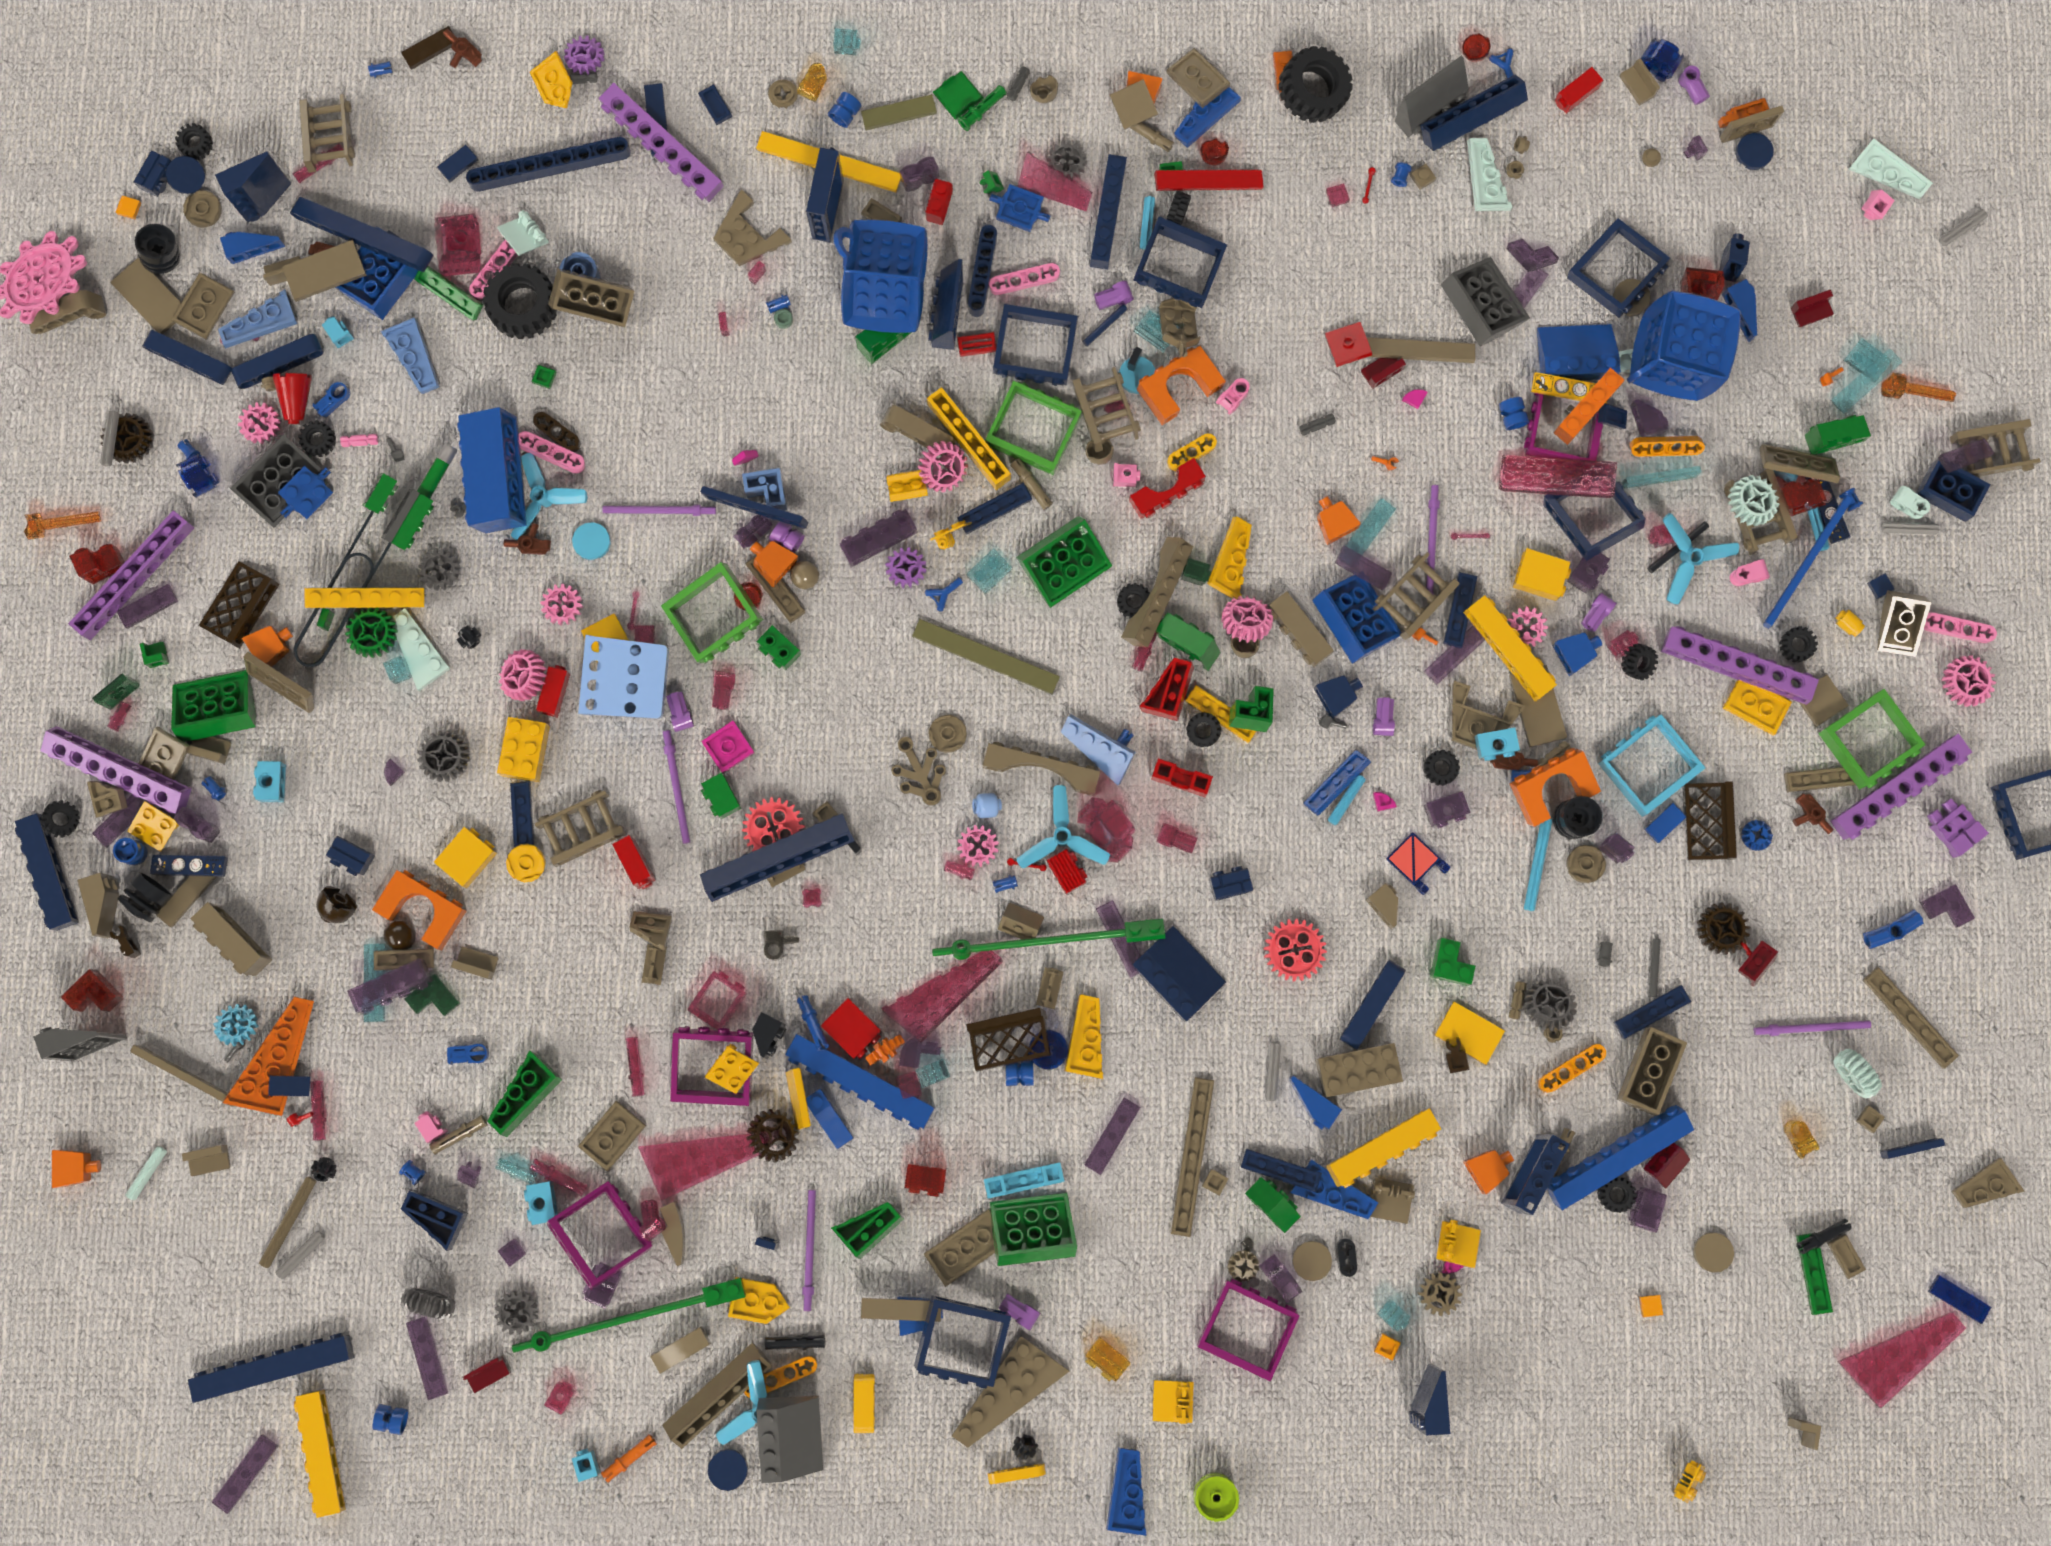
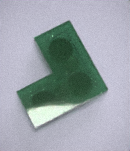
[404,974,460,1016]

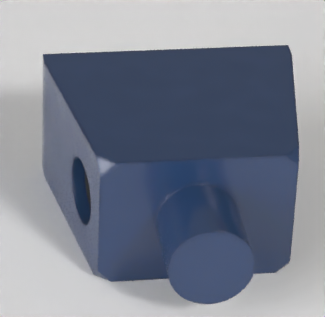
[1717,233,1750,282]
[1314,675,1363,719]

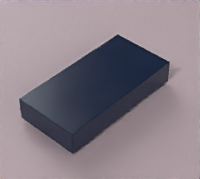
[698,84,732,126]
[437,144,478,183]
[1598,403,1627,430]
[268,1075,310,1096]
[755,1236,780,1250]

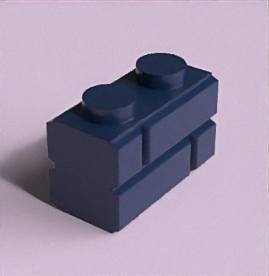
[133,151,171,197]
[326,836,375,876]
[1209,866,1253,901]

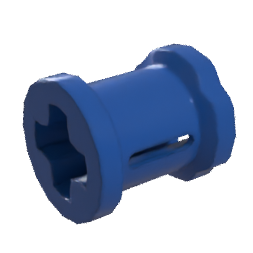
[1391,162,1412,187]
[1839,488,1864,512]
[399,1159,426,1186]

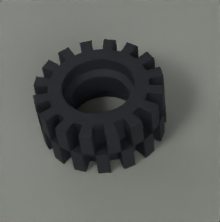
[175,123,213,160]
[1167,190,1191,225]
[298,420,336,457]
[1117,583,1150,619]
[1779,626,1818,662]
[1621,643,1658,680]
[1186,712,1221,747]
[1423,750,1460,786]
[41,800,80,838]
[1598,1177,1637,1213]

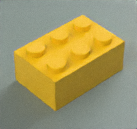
[497,717,550,782]

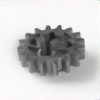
[1047,141,1087,182]
[418,549,461,591]
[494,1291,539,1335]

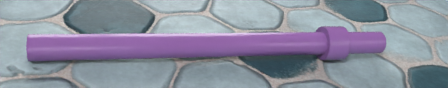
[1426,485,1440,594]
[602,505,716,516]
[663,730,690,844]
[1753,1020,1871,1036]
[802,1190,816,1311]

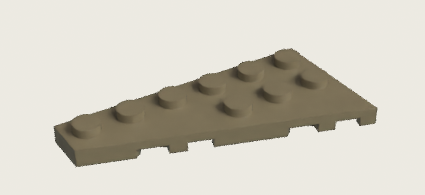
[952,1336,1070,1448]

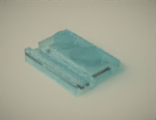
[1133,310,1171,353]
[1843,338,1892,383]
[966,548,1013,595]

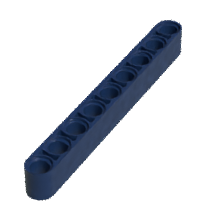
[466,137,631,192]
[290,197,434,272]

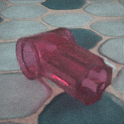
[712,671,735,710]
[1156,823,1197,854]
[639,1199,666,1241]

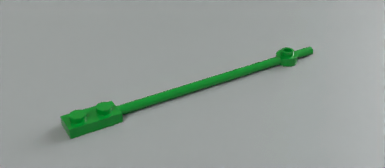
[932,918,1165,960]
[512,1278,746,1353]

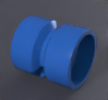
[828,92,862,128]
[1499,397,1530,430]
[113,838,148,866]
[1006,1060,1034,1086]
[372,1404,409,1435]

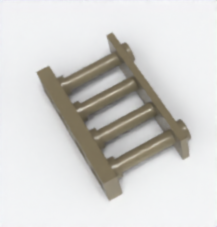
[299,94,355,173]
[1072,367,1141,452]
[1950,419,2041,478]
[1724,469,1798,555]
[1372,552,1460,640]
[534,790,627,867]

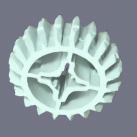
[1728,475,1780,526]
[1833,1049,1882,1099]

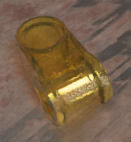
[797,63,827,102]
[1784,1120,1819,1159]

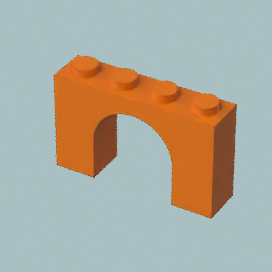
[1137,346,1226,425]
[1554,368,1625,445]
[1509,748,1601,827]
[372,870,466,951]

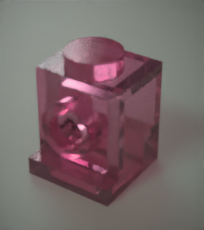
[1648,524,1676,548]
[1606,630,1639,660]
[544,1381,576,1415]

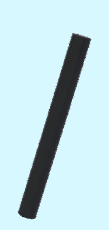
[1647,521,1709,573]

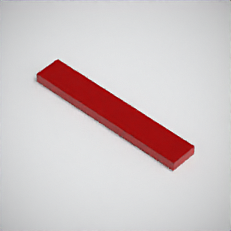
[1154,170,1264,191]

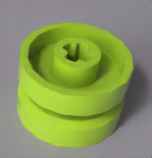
[1193,1472,1239,1522]

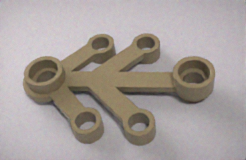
[891,737,946,806]

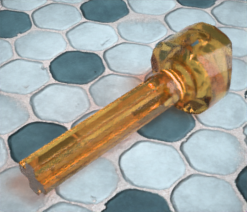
[1881,372,1956,402]
[24,511,101,540]

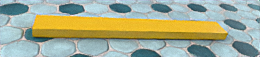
[756,131,902,193]

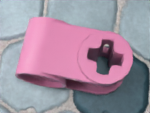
[1216,378,1250,415]
[1730,559,1770,586]

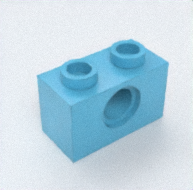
[1474,728,1520,761]
[253,761,286,802]
[524,1181,558,1225]

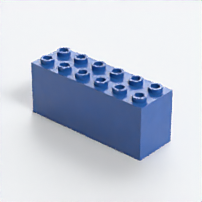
[457,407,527,534]

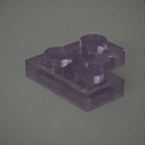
[1506,239,1559,272]
[1920,884,1975,928]

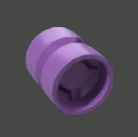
[769,522,805,553]

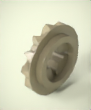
[768,80,798,109]
[1228,1251,1259,1282]

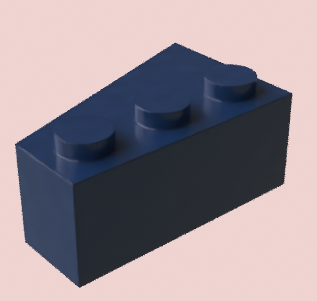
[401,1190,468,1251]

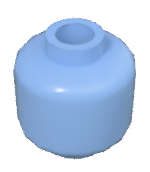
[972,793,1002,818]

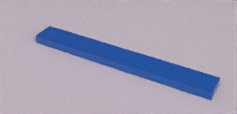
[1763,495,1853,629]

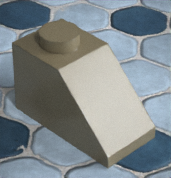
[1366,883,1398,929]

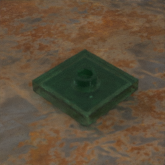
[92,673,140,710]

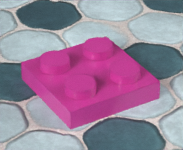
[701,721,755,774]

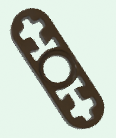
[533,412,581,452]

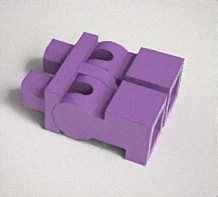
[1927,798,1989,858]

